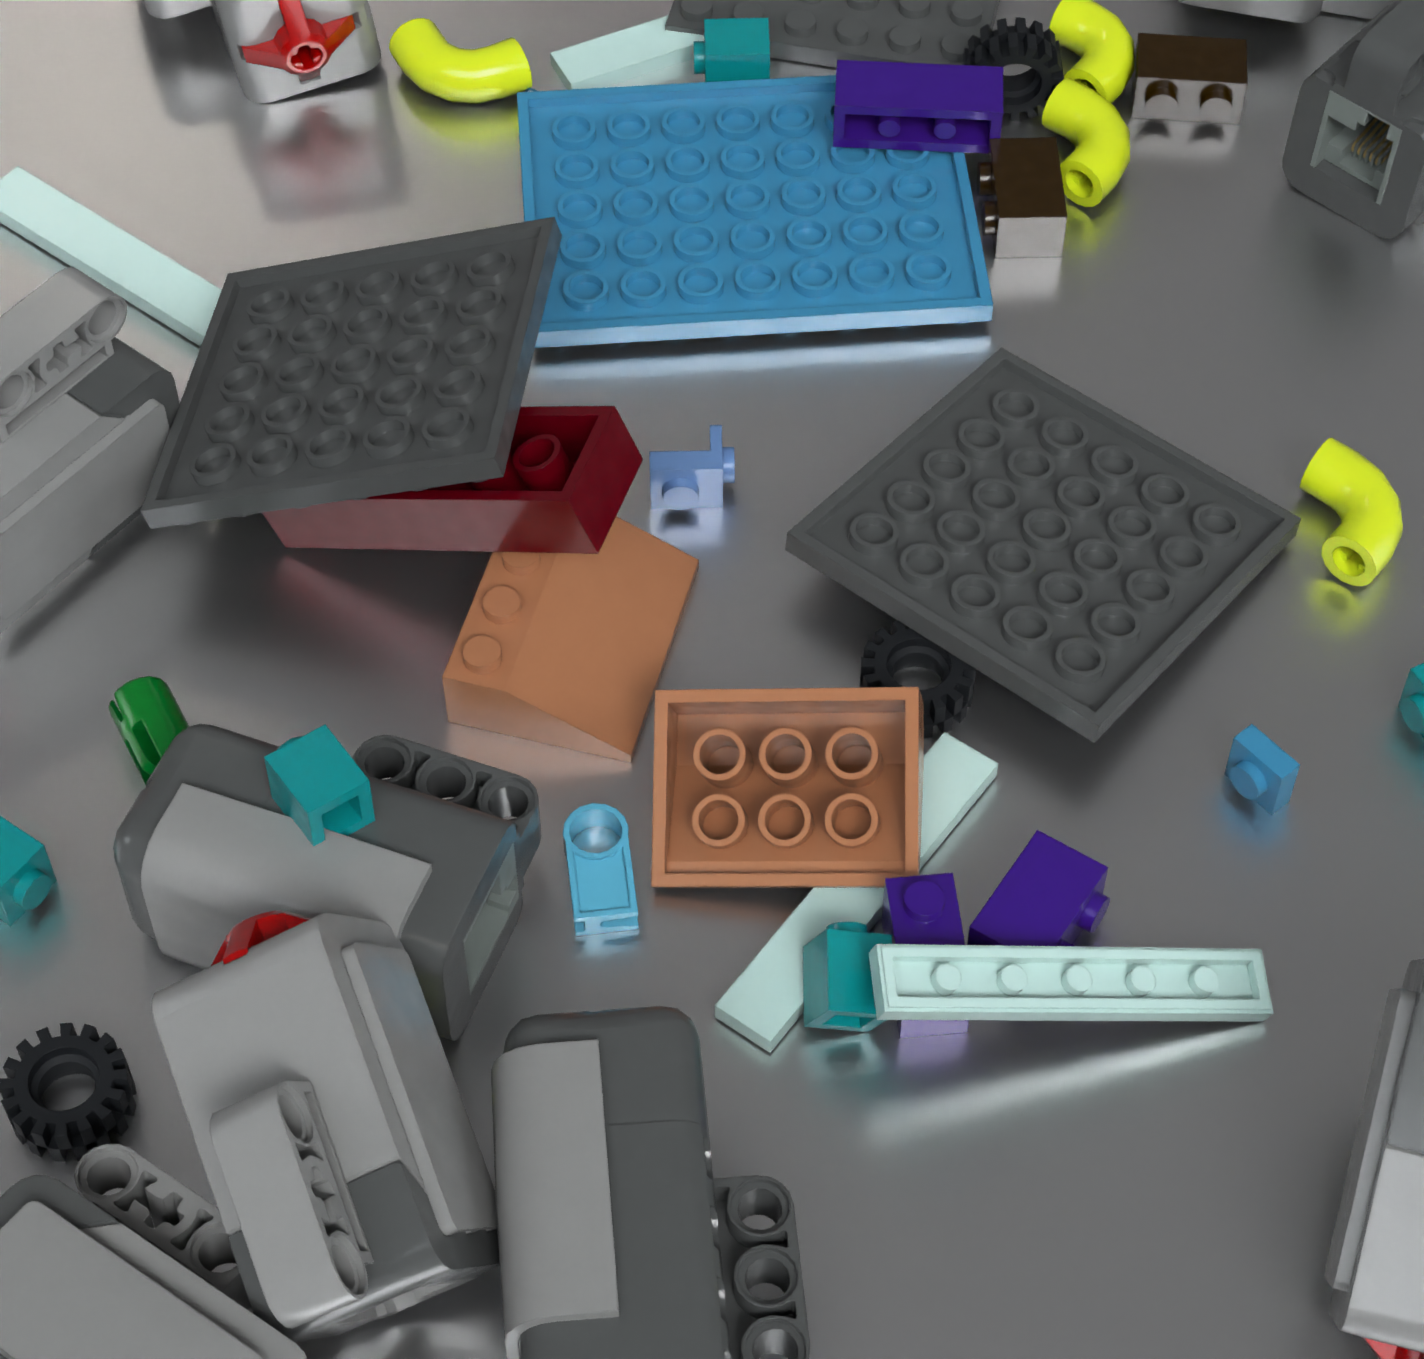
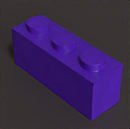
[833,60,1003,154]

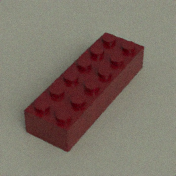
[262,406,643,554]

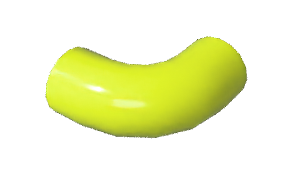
[1049,0,1135,103]
[389,18,532,104]
[1042,78,1130,207]
[1300,437,1403,586]

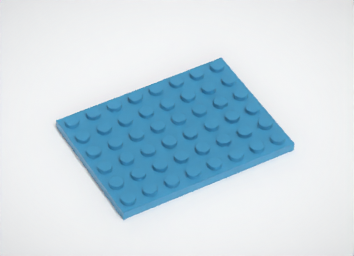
[517,75,993,348]

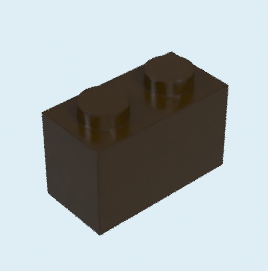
[1131,33,1248,125]
[977,137,1067,258]

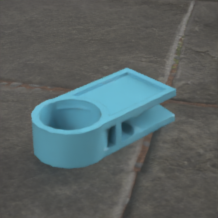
[563,803,639,936]

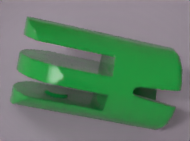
[108,676,189,785]

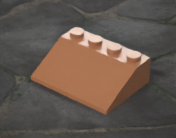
[442,516,699,763]
[651,687,924,888]

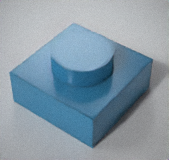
[1224,724,1300,815]

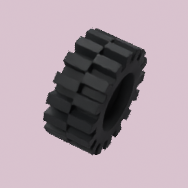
[963,17,1064,121]
[859,621,976,739]
[0,1023,137,1162]

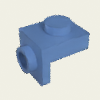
[649,425,735,510]

